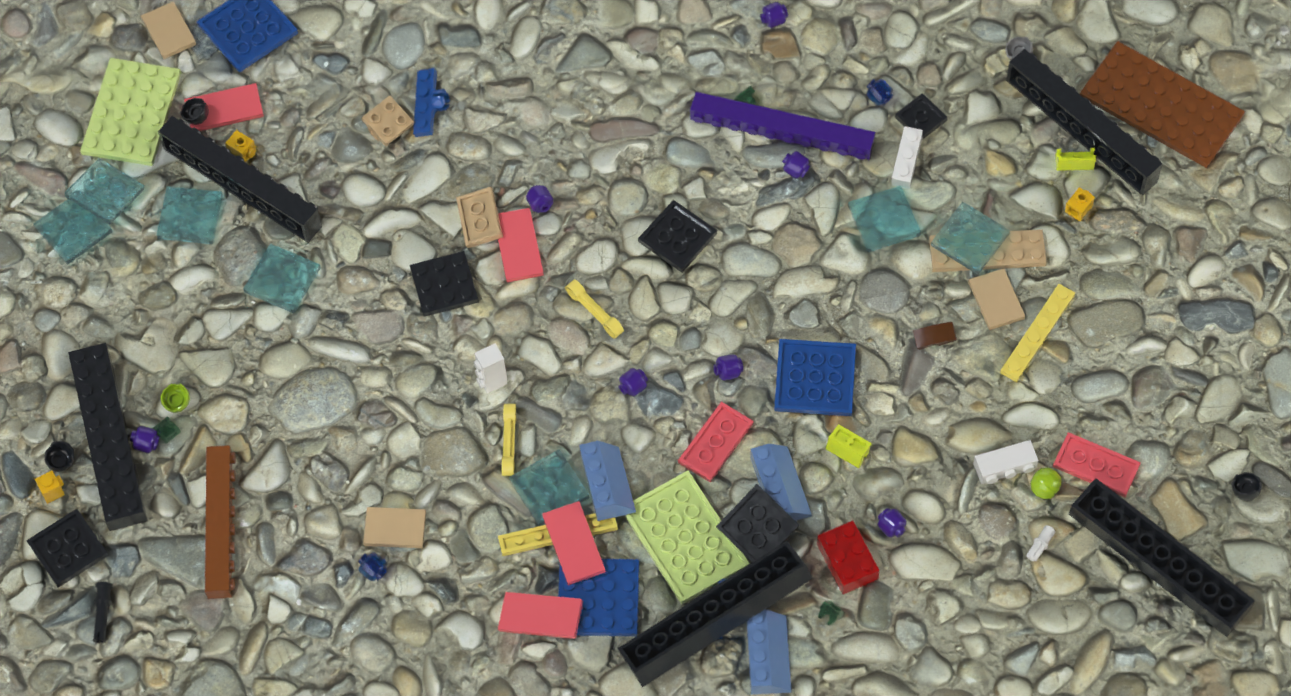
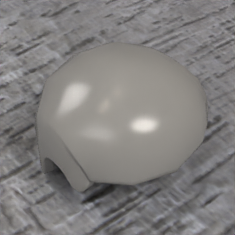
[1005,36,1033,60]

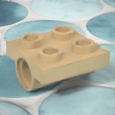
[362,96,414,146]

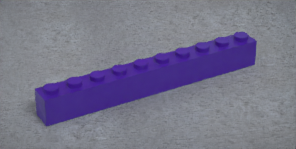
[690,92,875,160]

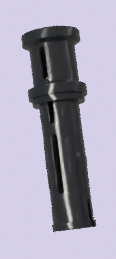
[93,582,113,643]

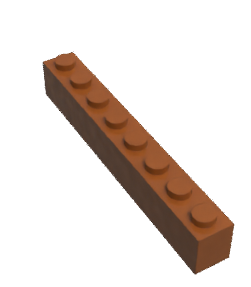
[205,445,236,599]

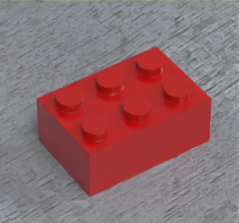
[817,520,880,595]

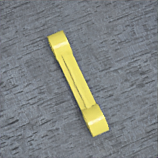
[565,279,624,339]
[502,404,516,476]

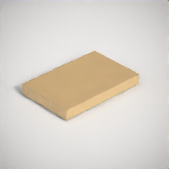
[141,1,197,60]
[456,187,503,248]
[968,268,1025,330]
[363,507,426,548]

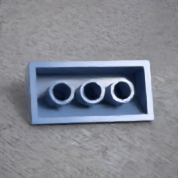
[579,441,636,521]
[750,444,812,521]
[746,609,791,695]

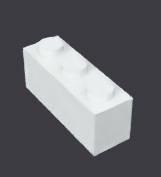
[892,126,923,189]
[473,343,508,393]
[973,440,1038,484]

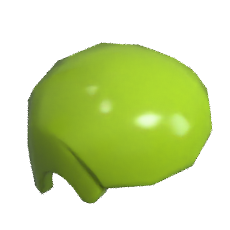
[160,384,190,413]
[1030,467,1062,499]

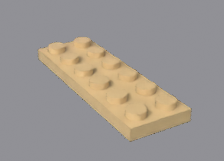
[929,230,1047,272]

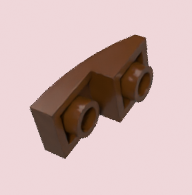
[913,322,957,350]

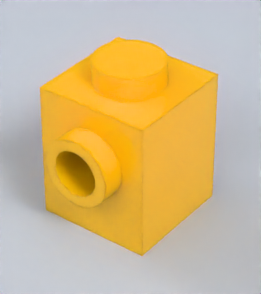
[225,130,256,162]
[1065,187,1095,222]
[35,471,65,504]

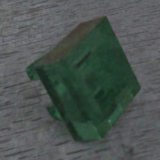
[734,86,756,105]
[153,416,181,444]
[818,600,845,625]

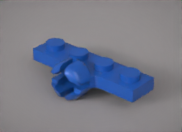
[413,68,450,137]

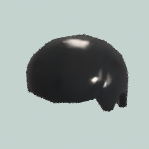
[180,98,209,125]
[44,441,74,472]
[1231,472,1262,501]

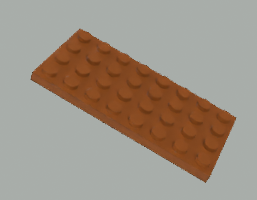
[1080,41,1246,168]

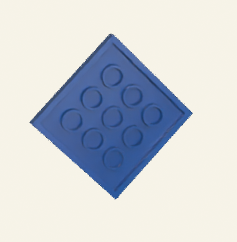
[197,0,298,73]
[774,339,856,416]
[558,559,639,637]

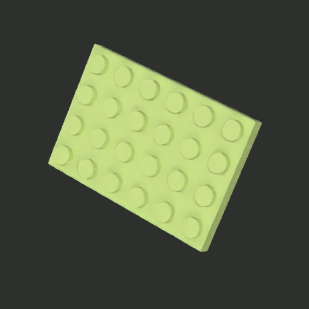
[80,58,181,166]
[624,471,750,605]

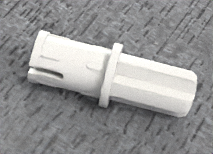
[1027,525,1055,562]

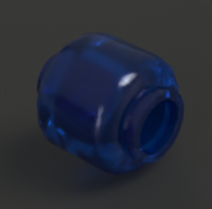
[866,79,894,106]
[358,552,388,581]

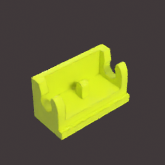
[1055,148,1096,171]
[826,424,872,468]

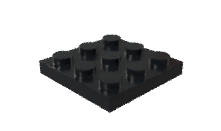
[638,200,717,273]
[410,251,479,317]
[716,484,800,562]
[26,509,109,587]

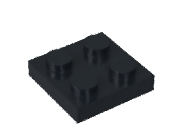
[895,93,948,140]

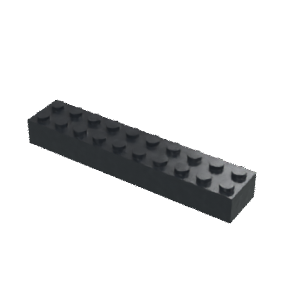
[1006,48,1162,196]
[158,116,322,243]
[68,343,148,531]
[1069,478,1255,637]
[617,541,812,687]

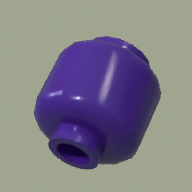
[760,2,788,28]
[782,151,810,179]
[526,185,553,213]
[713,354,743,381]
[618,368,648,397]
[130,426,160,454]
[877,508,907,537]

